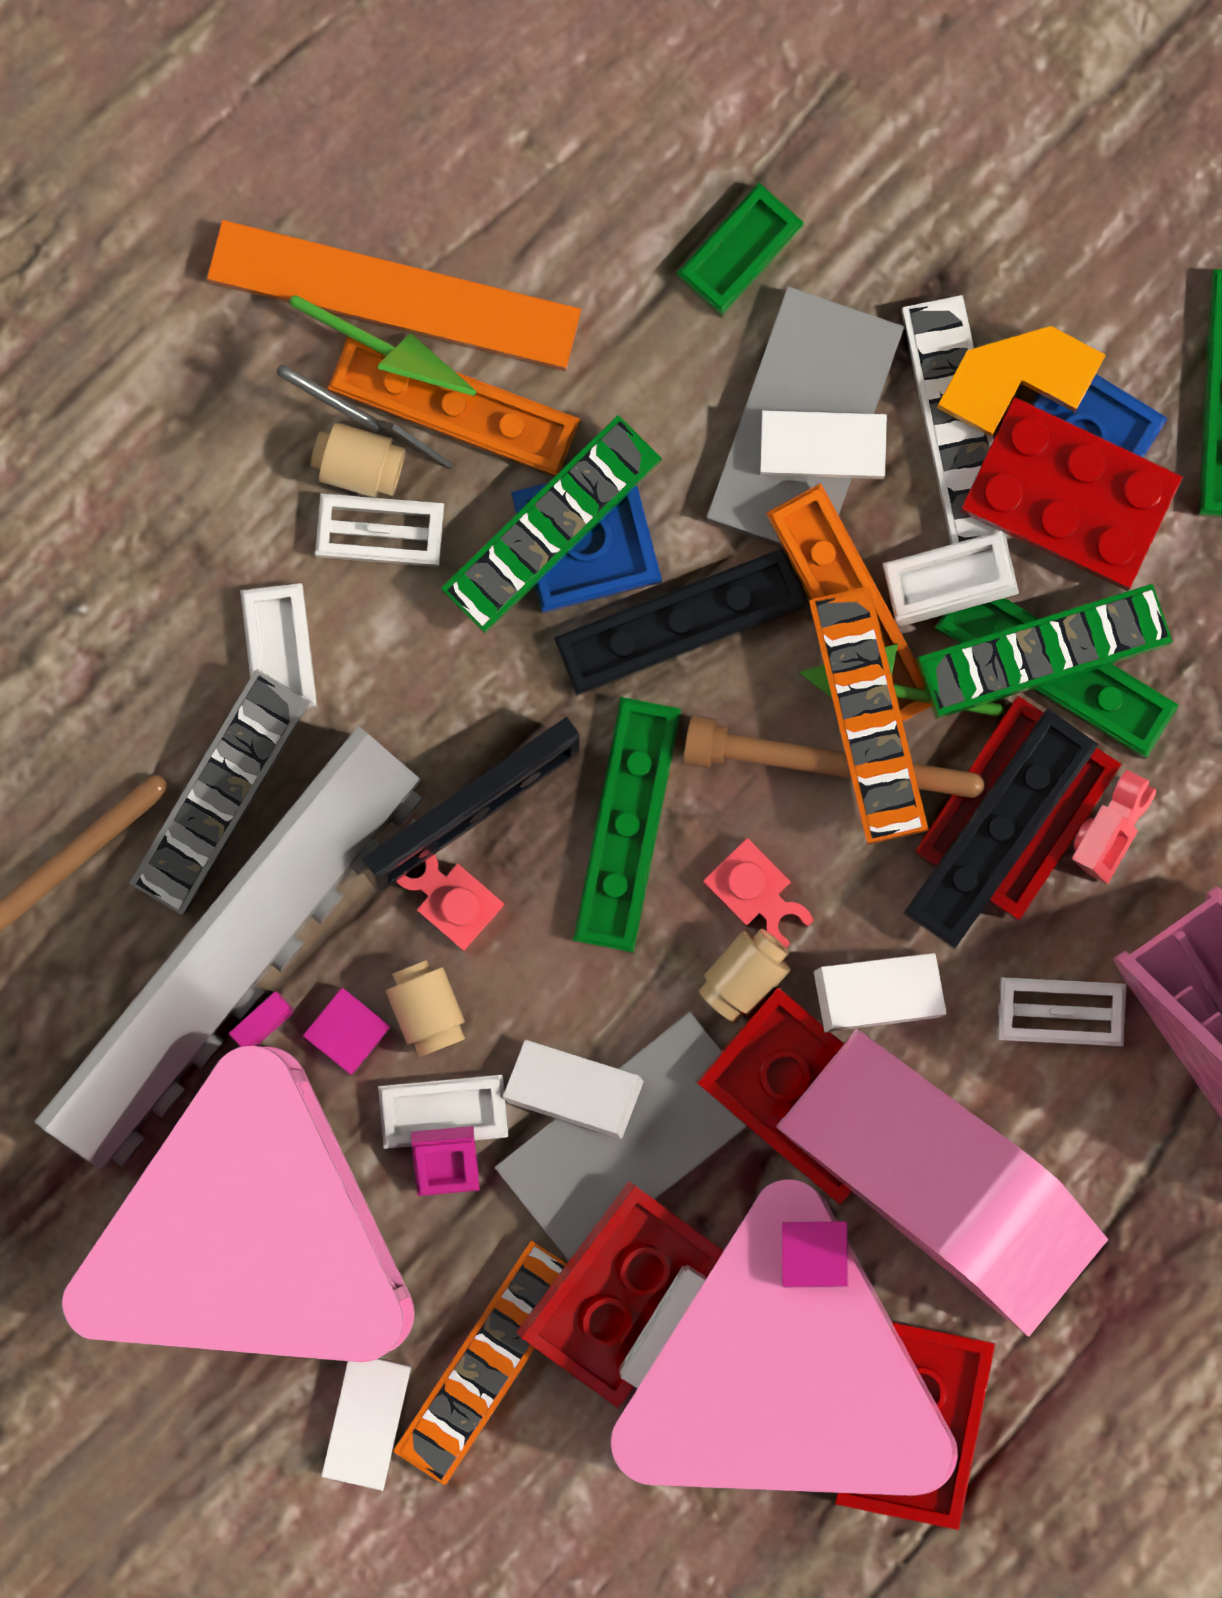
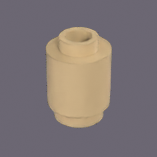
[310,422,406,498]
[699,929,790,1023]
[385,960,465,1057]

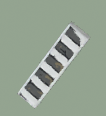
[901,295,1013,544]

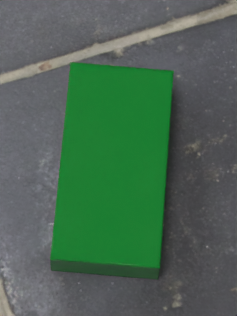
[676,183,805,317]

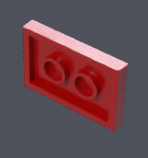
[959,397,1183,591]
[914,696,1122,921]
[695,987,852,1205]
[516,1181,724,1408]
[835,1322,996,1530]

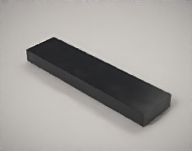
[554,548,807,697]
[902,708,1099,950]
[362,717,580,891]

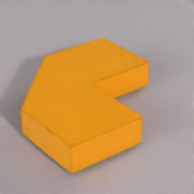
[937,326,1106,437]

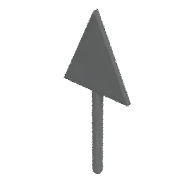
[277,365,453,469]

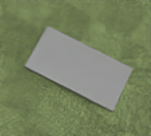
[706,286,904,547]
[494,1012,746,1261]

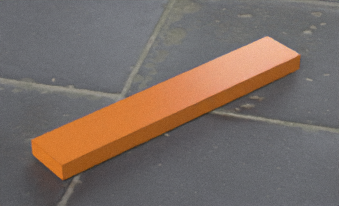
[207,220,581,371]

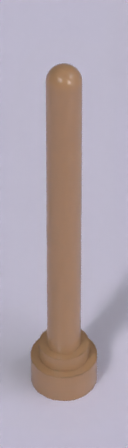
[684,715,984,798]
[0,775,168,933]

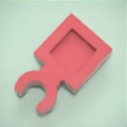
[1072,769,1157,885]
[703,838,813,948]
[396,855,505,952]

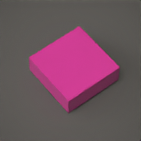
[303,987,391,1075]
[229,991,294,1047]
[411,1126,480,1196]
[782,1221,848,1288]

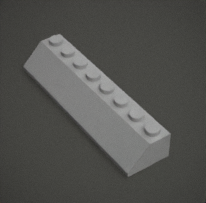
[35,726,423,1170]

